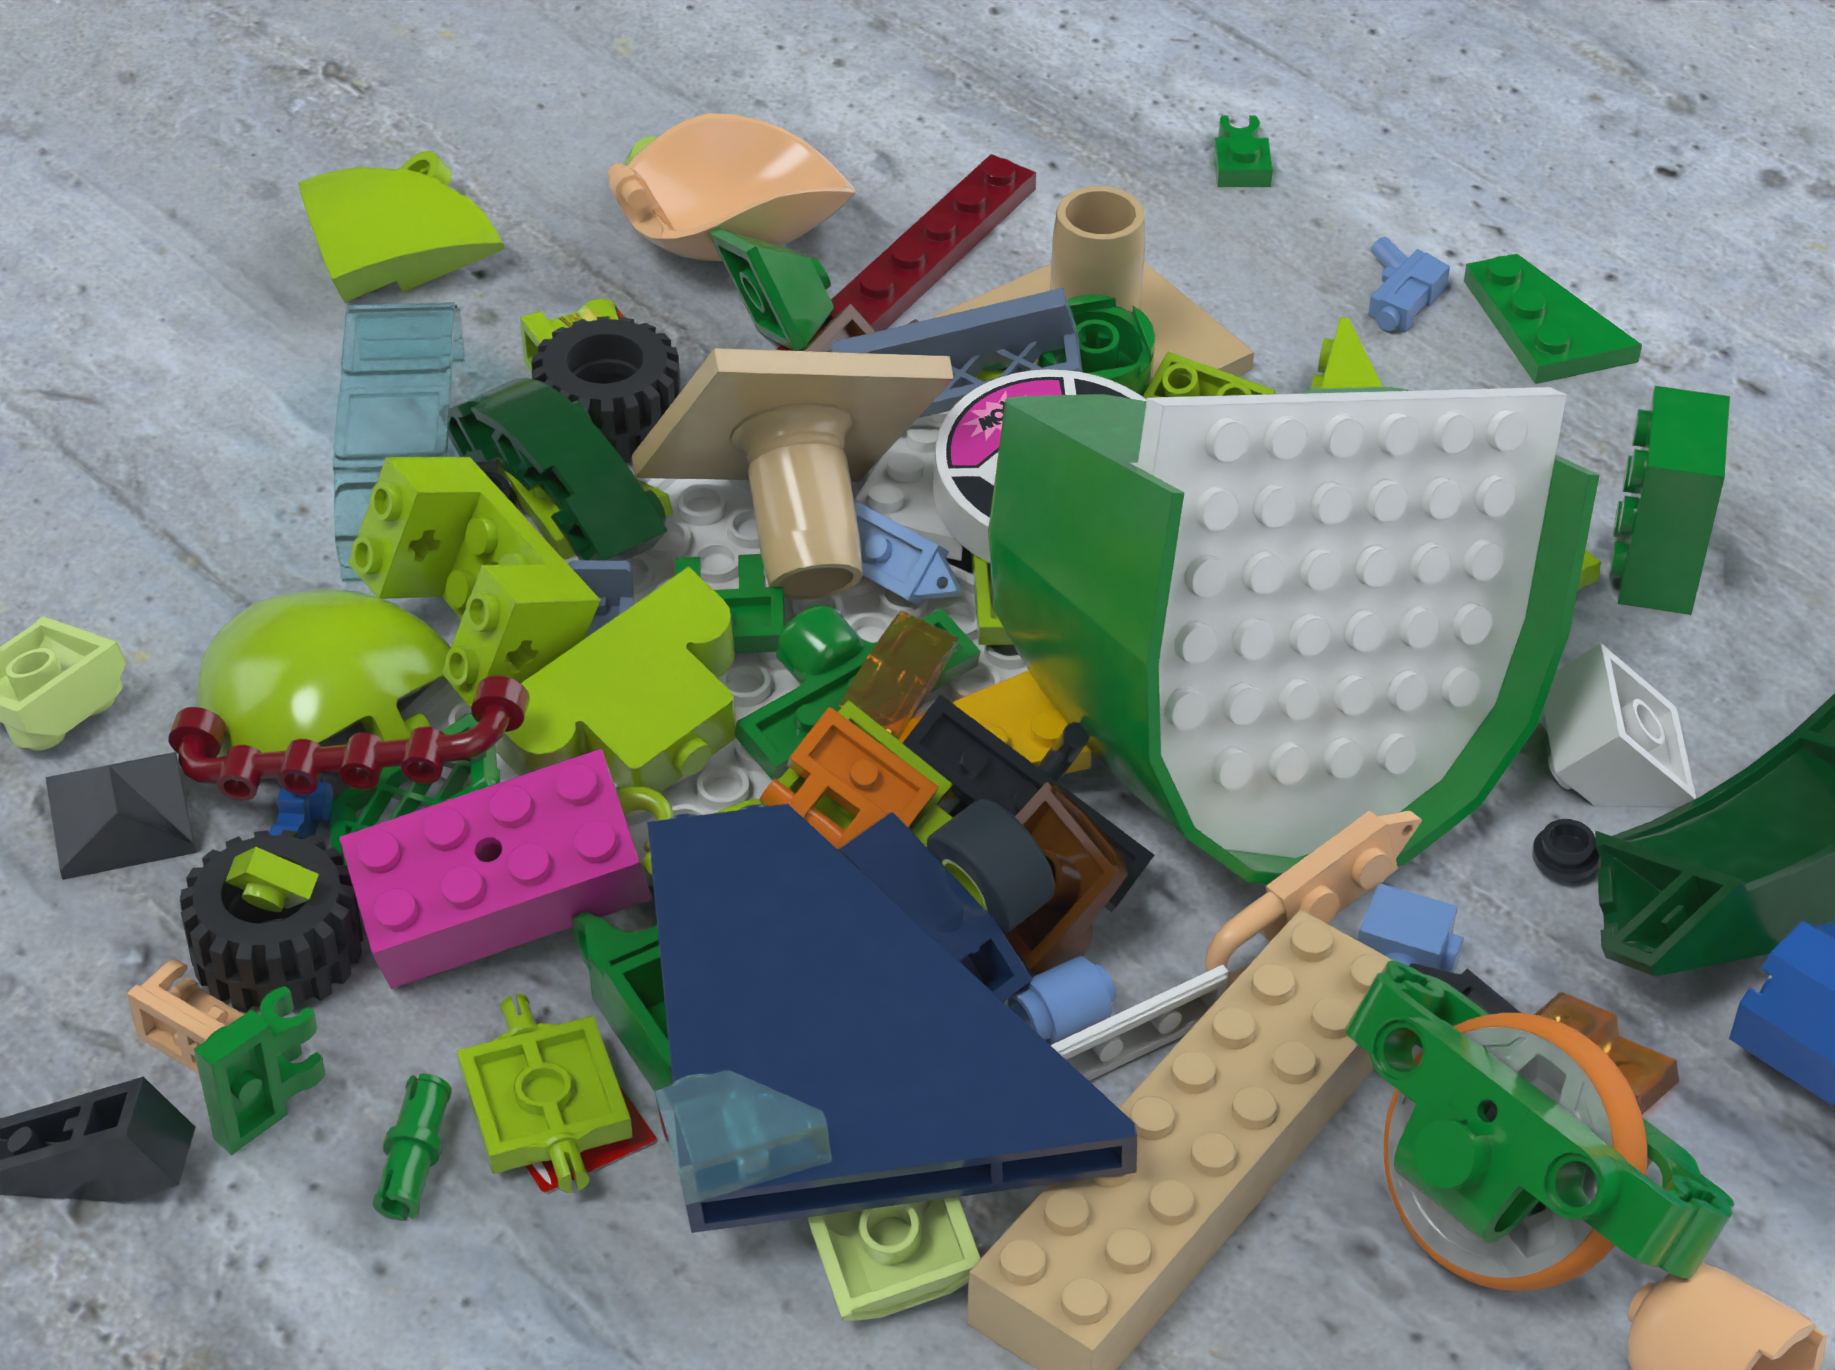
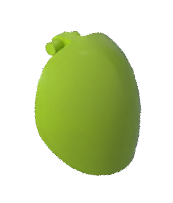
[197,589,451,757]

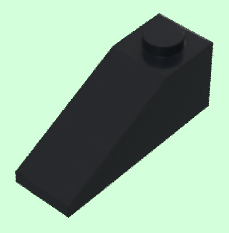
[0,1076,196,1201]

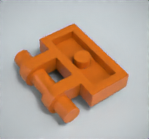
[759,706,939,849]

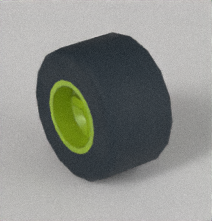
[927,799,1055,934]

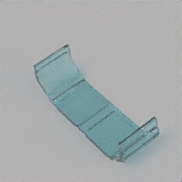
[333,302,465,582]

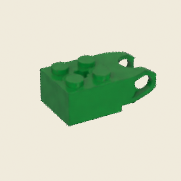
[572,911,676,1119]

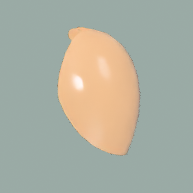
[607,113,857,262]

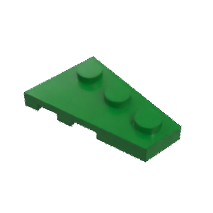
[1464,254,1642,384]

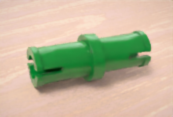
[372,1073,452,1221]

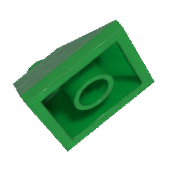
[709,228,834,351]

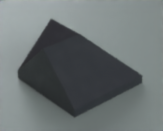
[45,752,196,880]

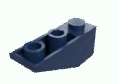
[838,812,1033,1001]

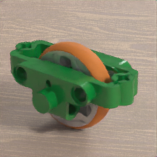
[1345,961,1735,1291]

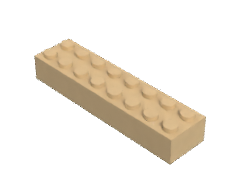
[967,909,1394,1370]

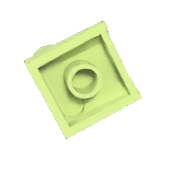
[0,616,126,751]
[807,1197,981,1322]

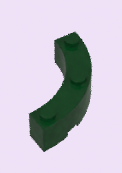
[439,378,668,561]

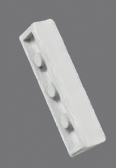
[1050,965,1229,1081]

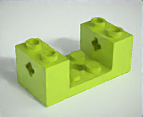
[348,457,600,707]

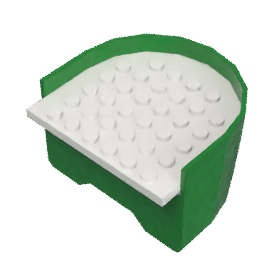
[988,387,1600,885]

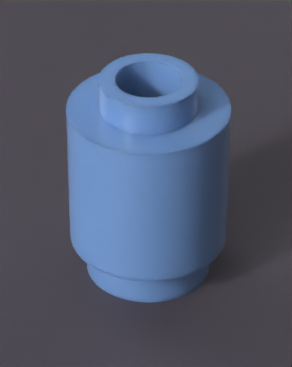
[1008,956,1116,1045]

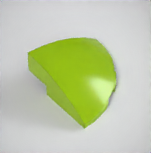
[298,167,506,303]

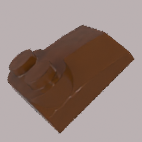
[1004,782,1128,974]

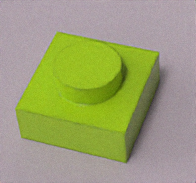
[225,847,319,912]

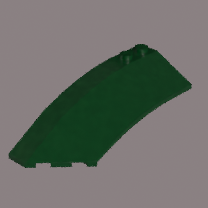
[1595,693,1835,977]

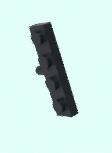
[902,694,1155,913]

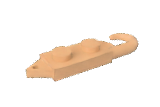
[1205,810,1422,989]

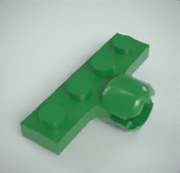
[734,605,981,780]

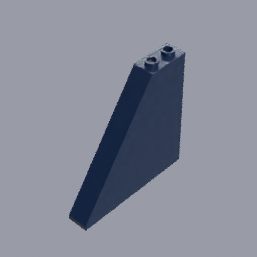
[647,804,1137,1233]

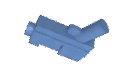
[1368,237,1450,333]

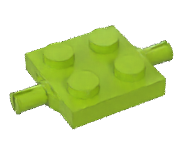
[456,994,632,1193]

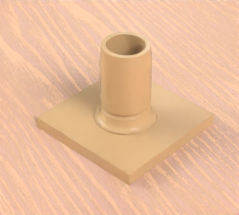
[934,186,1254,379]
[632,348,954,600]

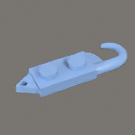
[854,500,963,606]

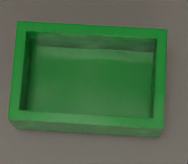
[1609,386,1730,615]

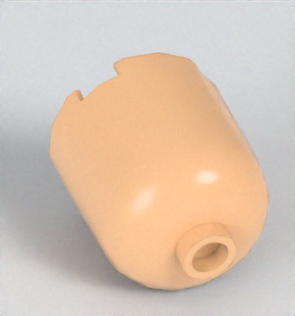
[1627,1263,1827,1370]

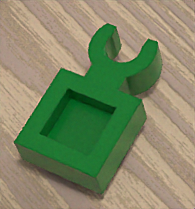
[1213,115,1273,187]

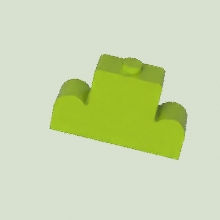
[496,567,736,793]

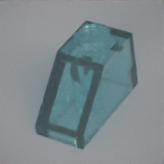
[654,1069,832,1205]

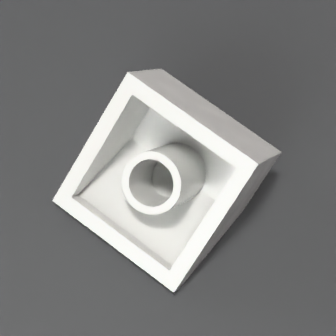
[1540,643,1696,807]

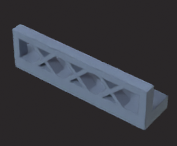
[831,288,1083,418]

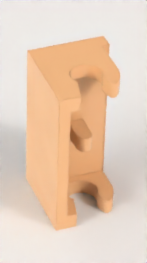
[127,959,244,1074]

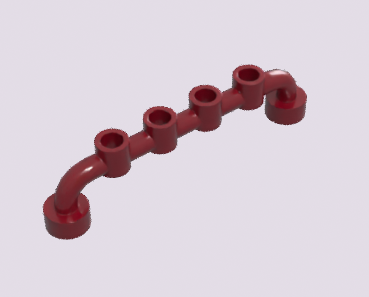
[168,676,530,801]

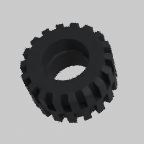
[531,316,681,463]
[180,830,363,1012]

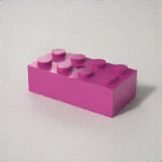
[339,748,653,989]

